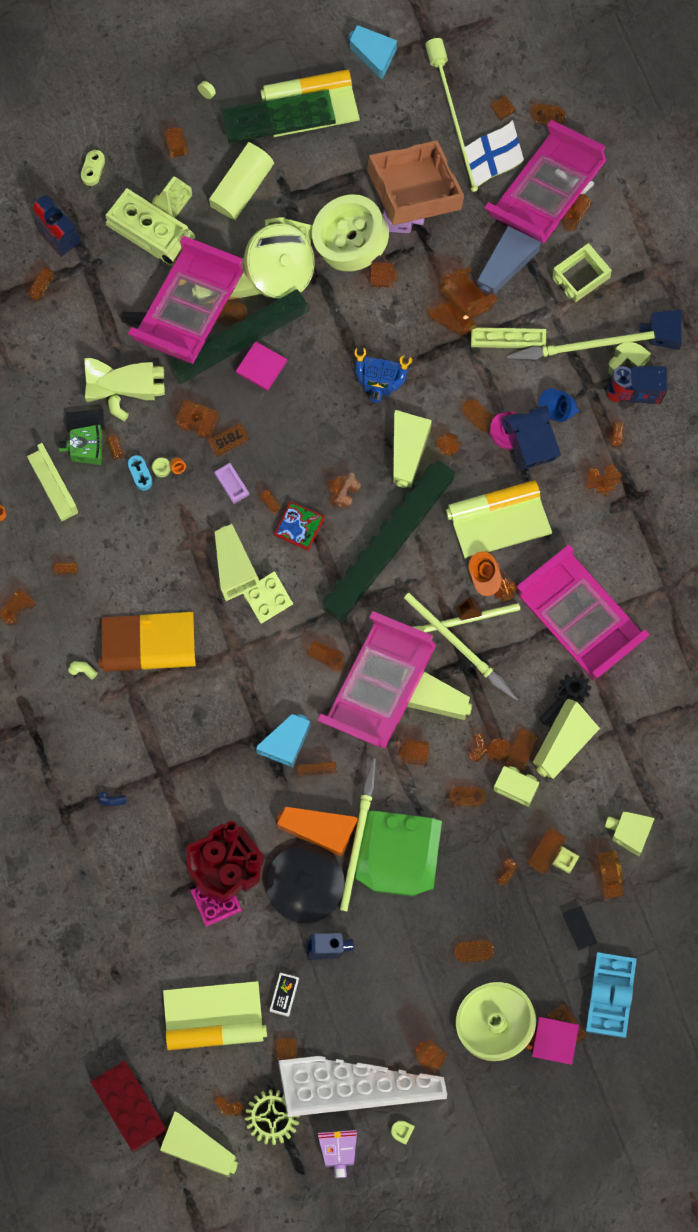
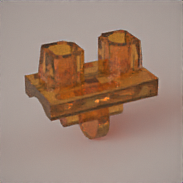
[586,464,622,497]
[328,472,361,508]

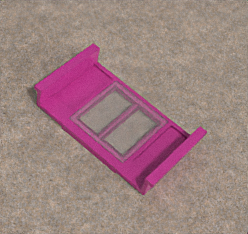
[484,120,606,244]
[128,236,244,364]
[516,545,650,681]
[317,611,436,749]

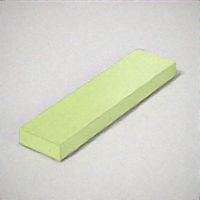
[471,327,546,348]

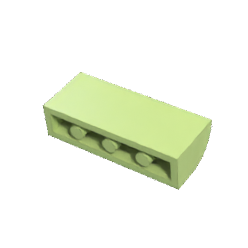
[209,142,274,221]

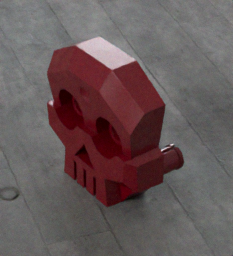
[186,821,265,904]

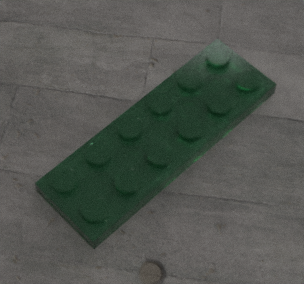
[222,89,336,143]

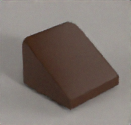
[456,596,482,621]

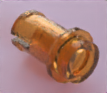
[609,422,625,447]
[106,435,125,460]
[259,489,282,514]
[54,561,78,576]

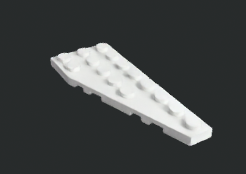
[279,1056,447,1117]

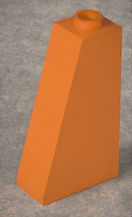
[276,807,358,857]

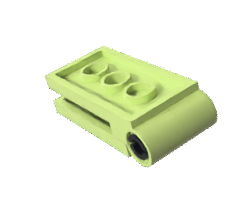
[106,188,195,266]

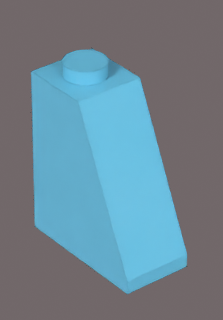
[348,25,397,79]
[256,714,311,768]

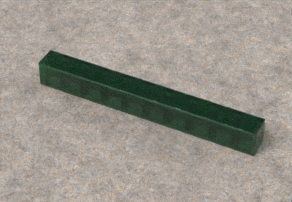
[322,460,456,623]

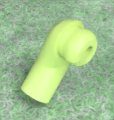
[108,395,129,421]

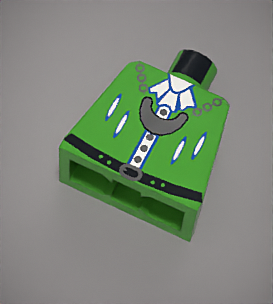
[59,425,102,465]

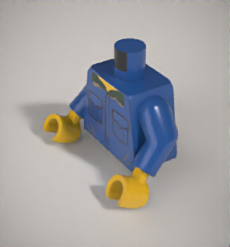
[355,348,412,403]

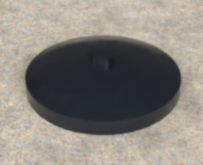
[266,844,345,923]

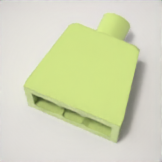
[605,812,654,856]

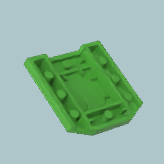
[355,811,442,897]

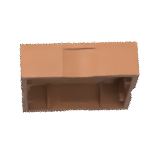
[367,140,464,225]

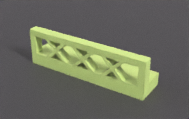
[27,443,78,521]

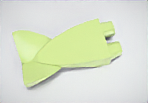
[85,358,165,402]

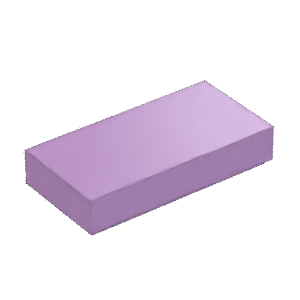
[214,463,250,504]

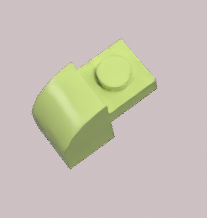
[608,342,651,375]

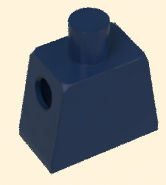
[639,309,682,350]
[306,933,354,960]

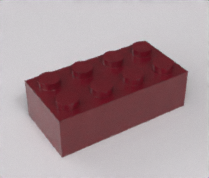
[90,1060,167,1153]

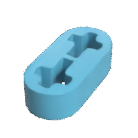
[128,455,152,491]

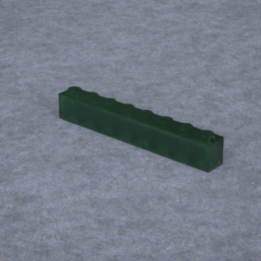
[169,289,308,385]

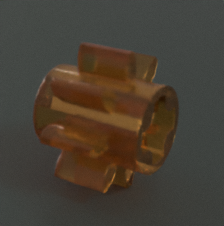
[436,433,461,456]
[494,578,517,602]
[487,737,511,762]

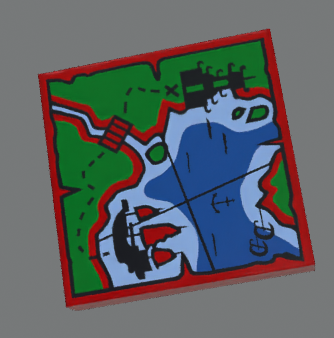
[274,501,325,551]

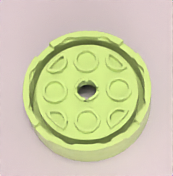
[312,195,389,271]

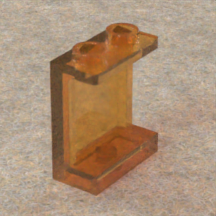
[438,267,498,321]

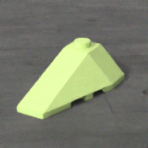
[152,176,192,218]

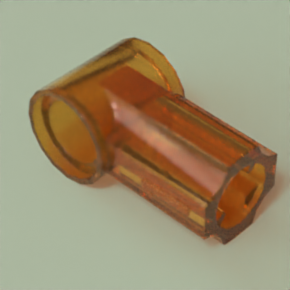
[562,194,593,231]
[307,640,345,672]

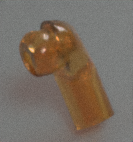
[469,734,487,762]
[496,858,517,887]

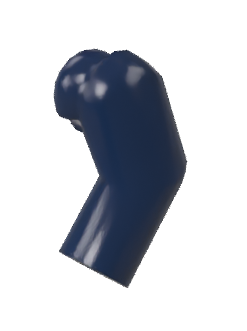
[97,792,126,807]

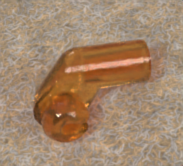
[214,1095,243,1116]

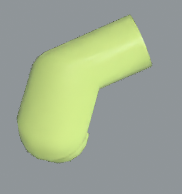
[68,661,98,680]

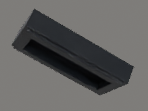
[66,409,105,432]
[563,906,597,950]

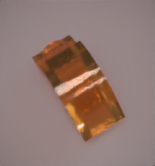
[597,851,624,899]

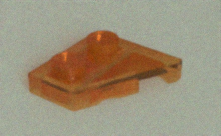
[427,296,477,336]

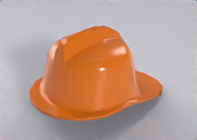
[469,551,502,596]

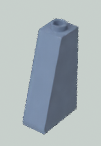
[477,226,541,296]

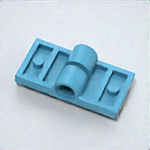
[586,952,637,1038]

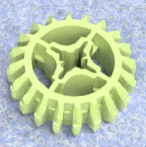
[245,1090,300,1145]

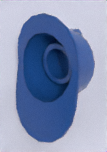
[539,388,579,422]

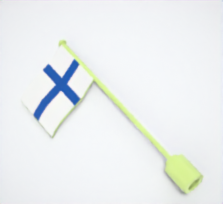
[425,38,524,192]

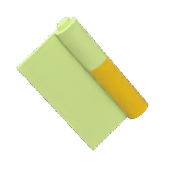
[260,69,360,137]
[445,480,552,559]
[163,981,267,1050]

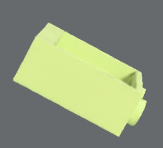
[553,243,612,303]

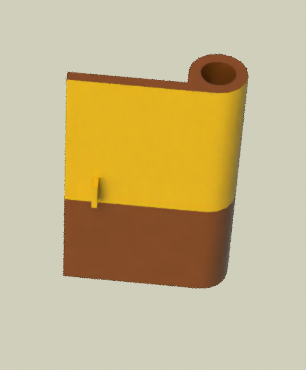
[99,612,196,672]

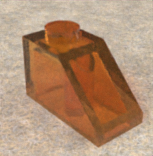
[528,828,567,875]

